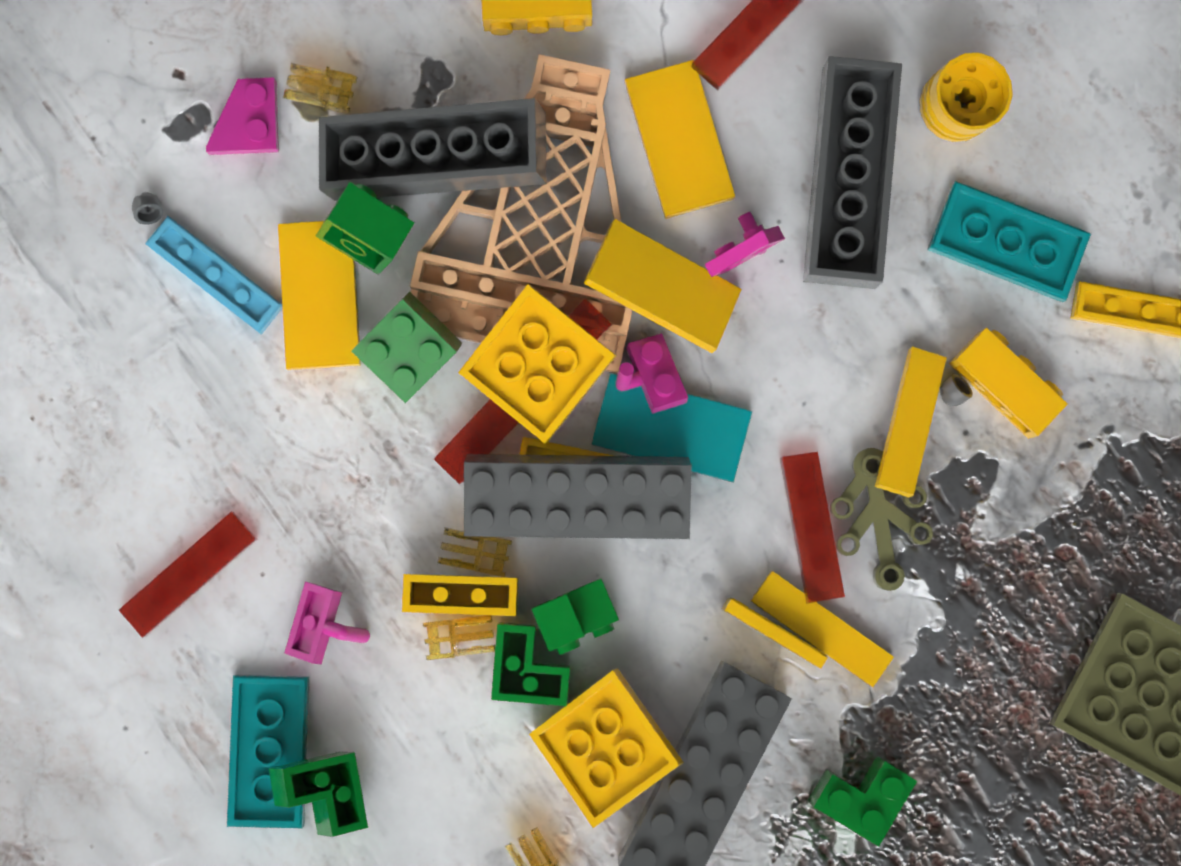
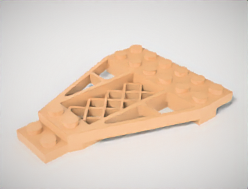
[410,54,633,374]

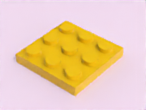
[458,284,617,443]
[529,668,684,828]

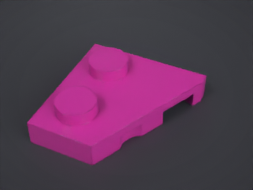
[206,77,279,155]

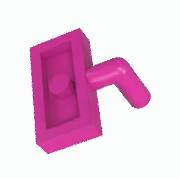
[705,211,785,277]
[615,333,688,414]
[284,582,370,665]

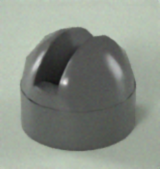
[132,192,163,225]
[940,374,973,406]

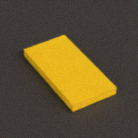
[624,60,735,219]
[584,219,742,353]
[278,221,361,370]

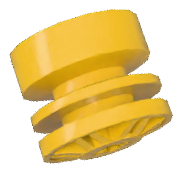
[919,52,1013,142]

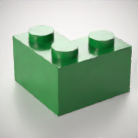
[531,578,619,655]
[491,622,570,706]
[268,752,368,837]
[807,756,917,847]

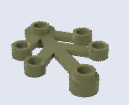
[830,448,933,591]

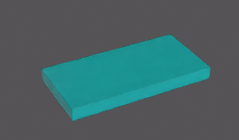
[927,181,1091,303]
[591,373,752,483]
[227,675,309,829]

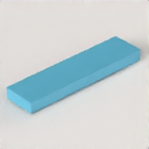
[145,216,283,335]

